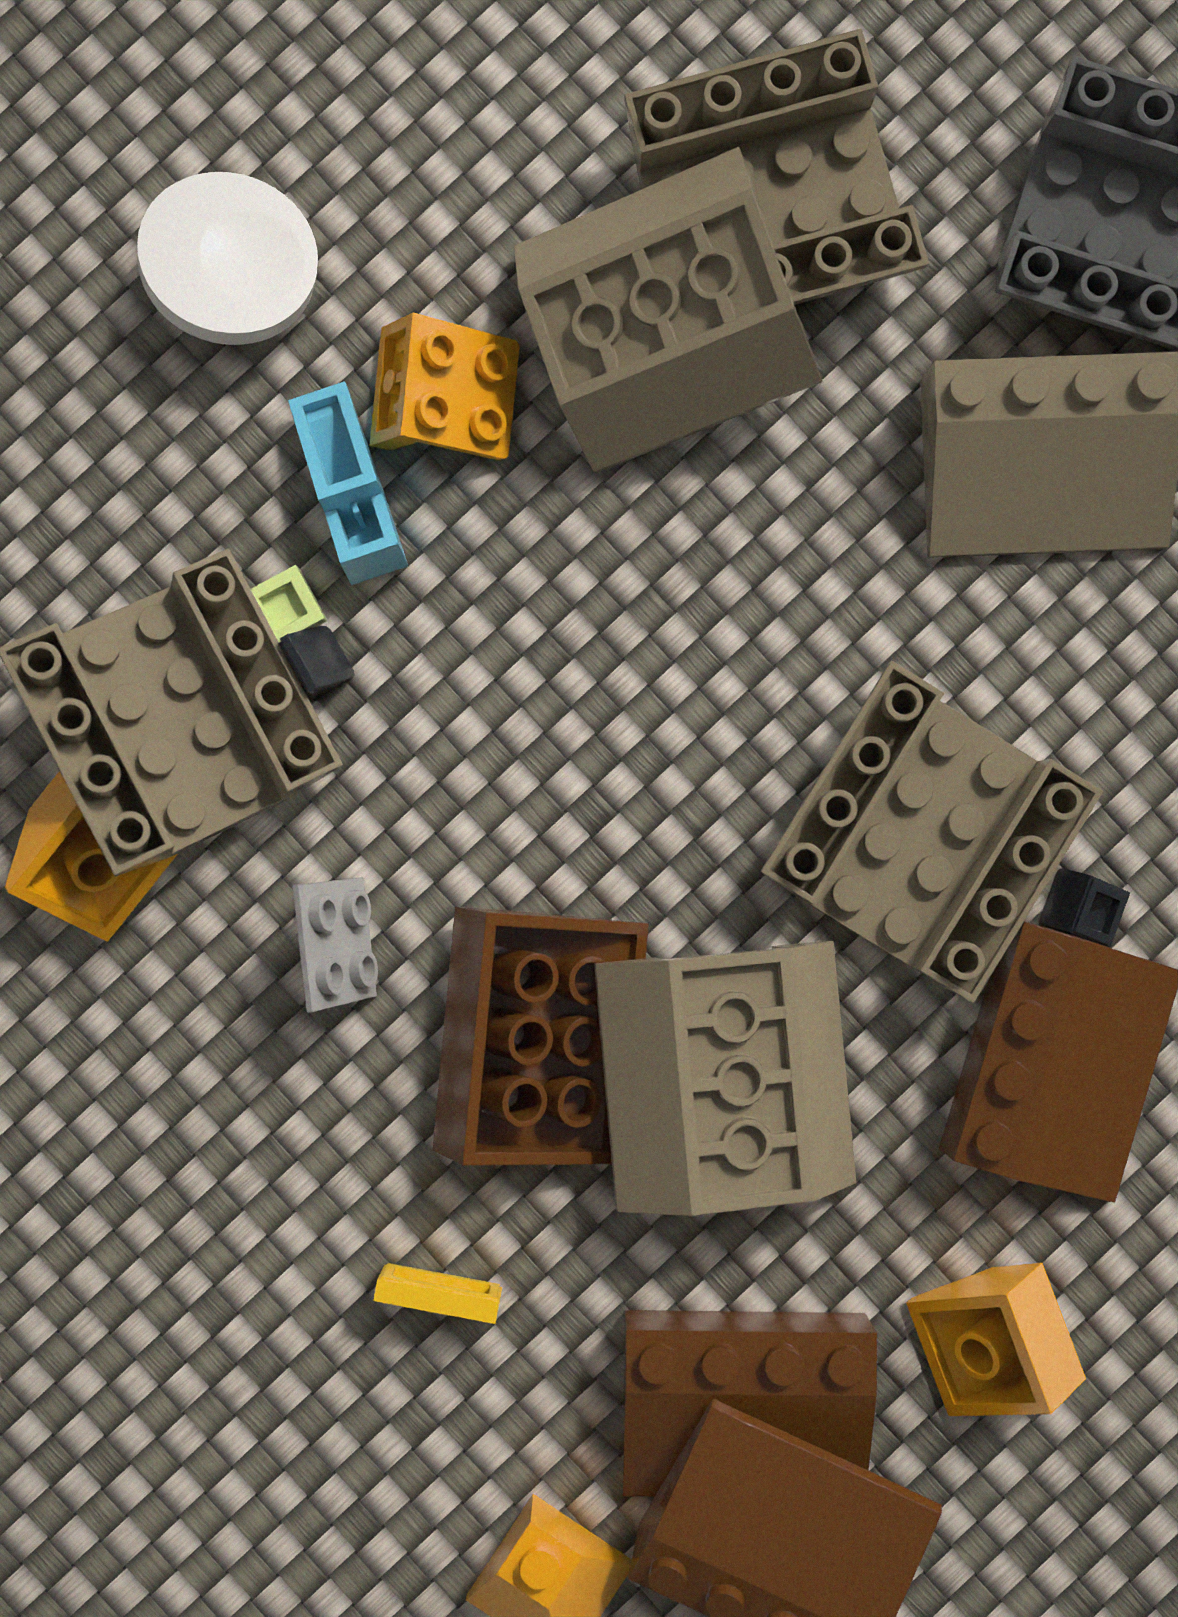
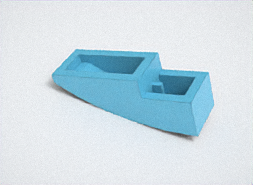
[288,381,408,585]

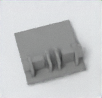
[292,877,378,1012]

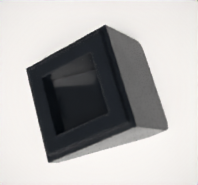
[279,626,355,697]
[1040,868,1130,948]

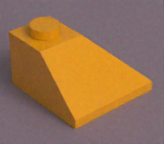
[5,771,178,942]
[466,1494,632,1617]

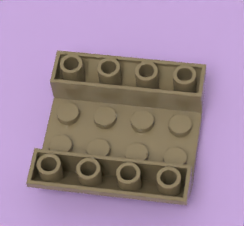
[624,28,929,305]
[514,147,823,473]
[0,548,343,877]
[760,661,1104,1003]
[594,940,856,1216]

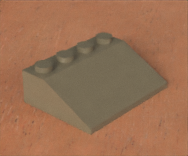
[920,352,1178,558]

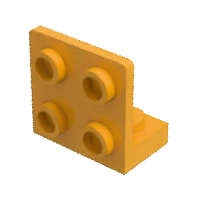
[369,313,519,460]

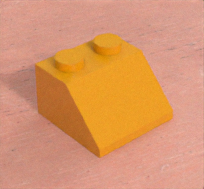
[906,1263,1086,1416]

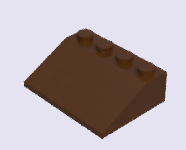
[432,907,649,1165]
[939,921,1178,1203]
[623,1310,877,1497]
[628,1399,942,1617]

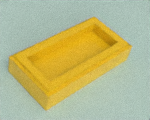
[373,1263,502,1324]

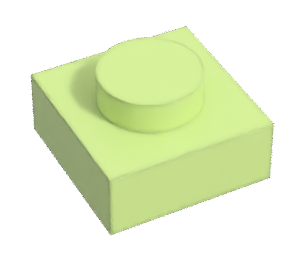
[251,565,327,643]

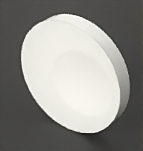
[137,172,318,345]

